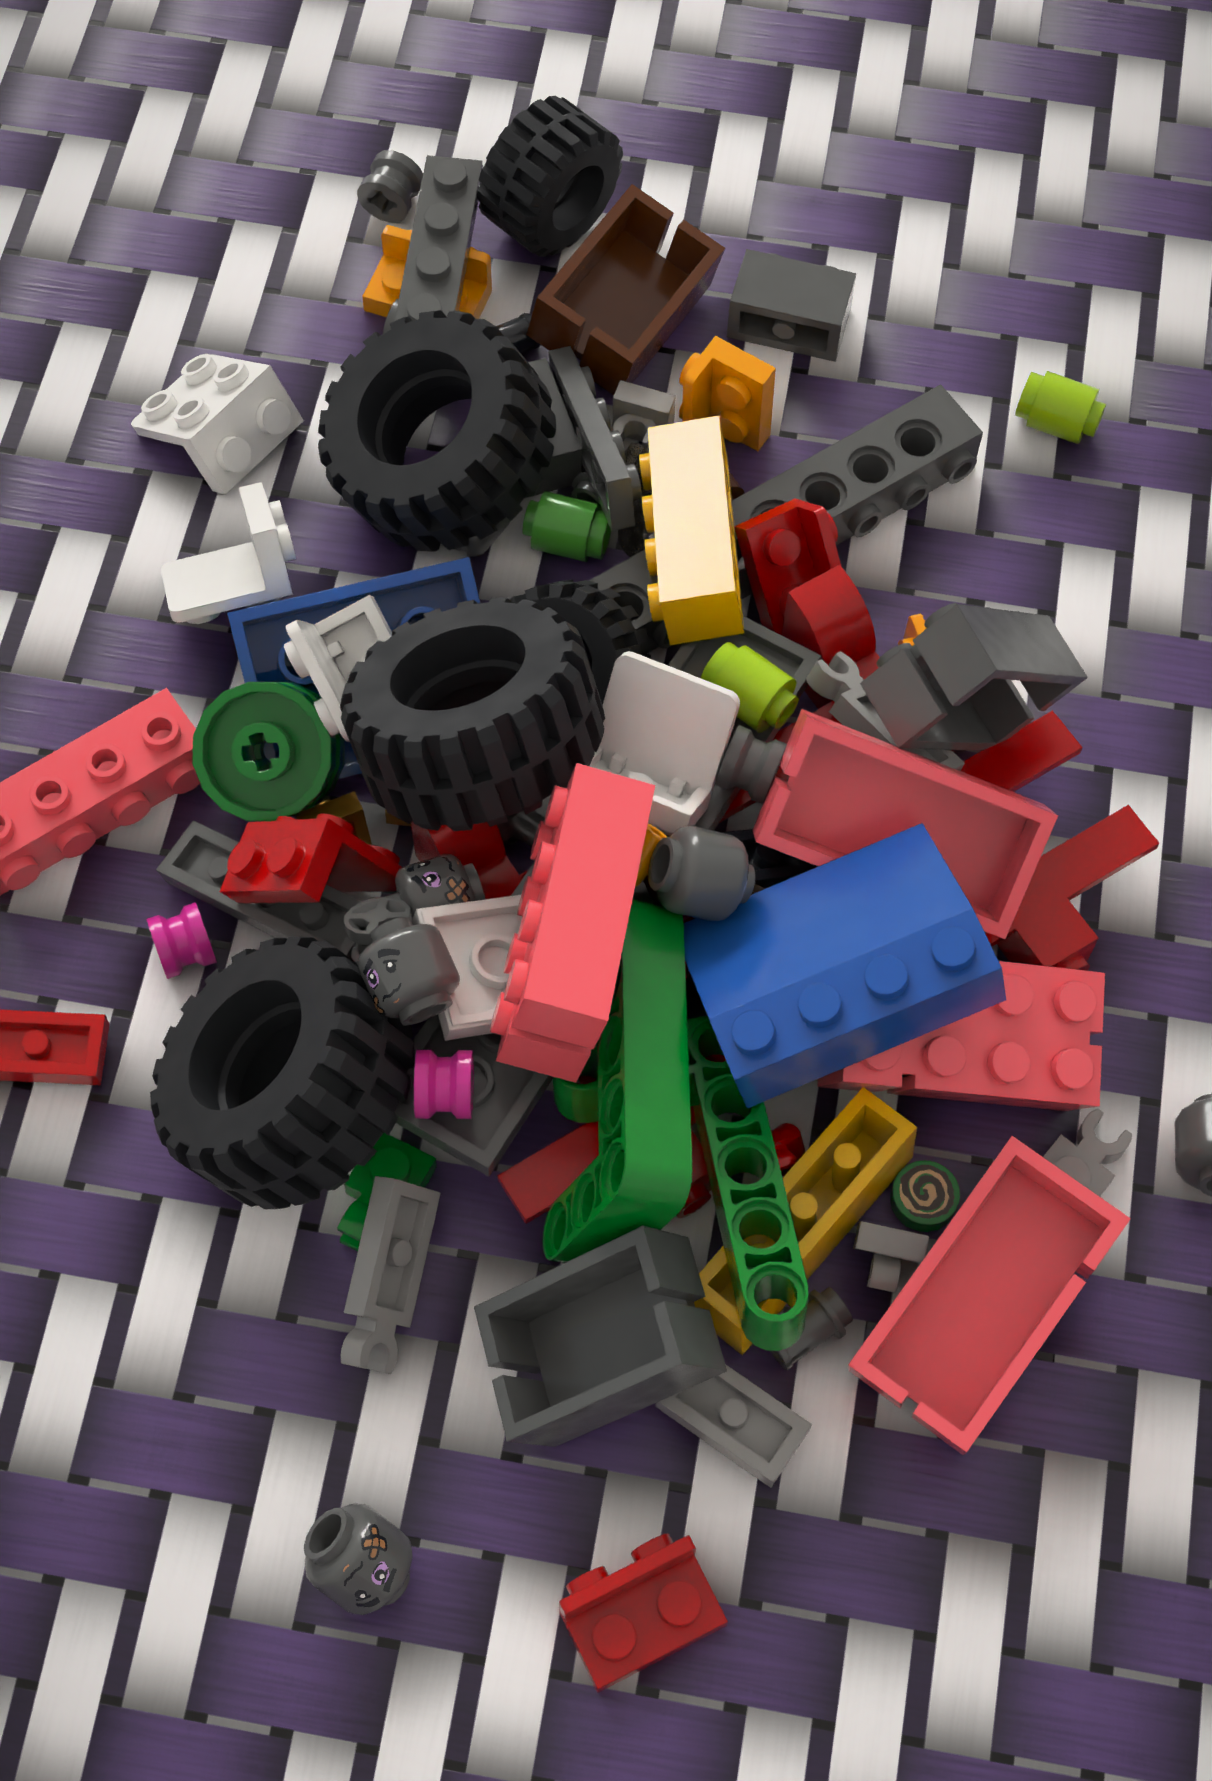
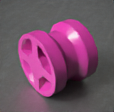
[146,902,217,979]
[414,1050,474,1119]

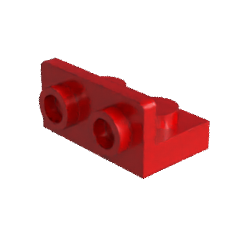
[734,498,846,635]
[559,1533,728,1693]

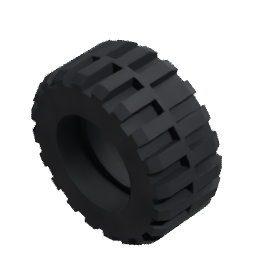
[318,310,556,552]
[340,597,605,831]
[150,936,415,1209]

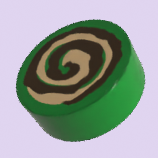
[890,1160,960,1232]

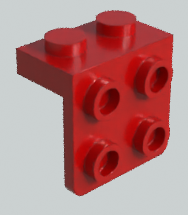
[219,814,402,903]

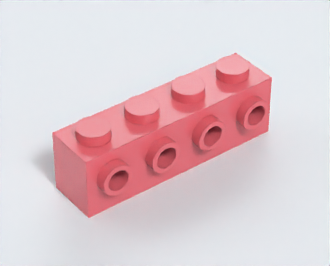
[0,688,200,896]

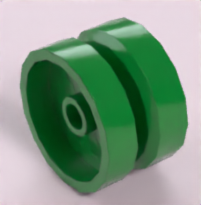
[192,682,345,821]

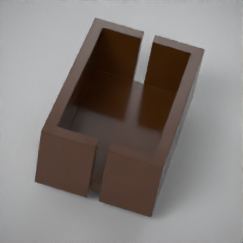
[526,184,725,395]

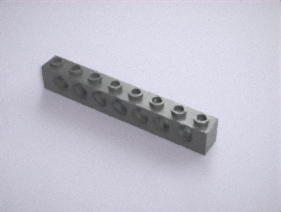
[581,384,983,670]

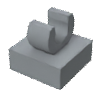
[612,380,676,454]
[853,1221,929,1293]

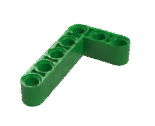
[543,899,692,1263]
[553,1016,808,1351]

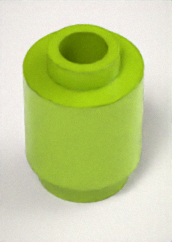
[1015,371,1106,444]
[701,642,799,733]

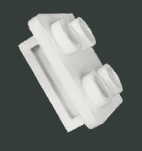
[131,354,304,495]
[161,482,296,624]
[284,595,392,742]
[589,651,740,835]

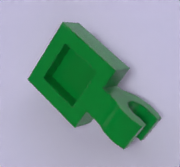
[337,1133,437,1252]

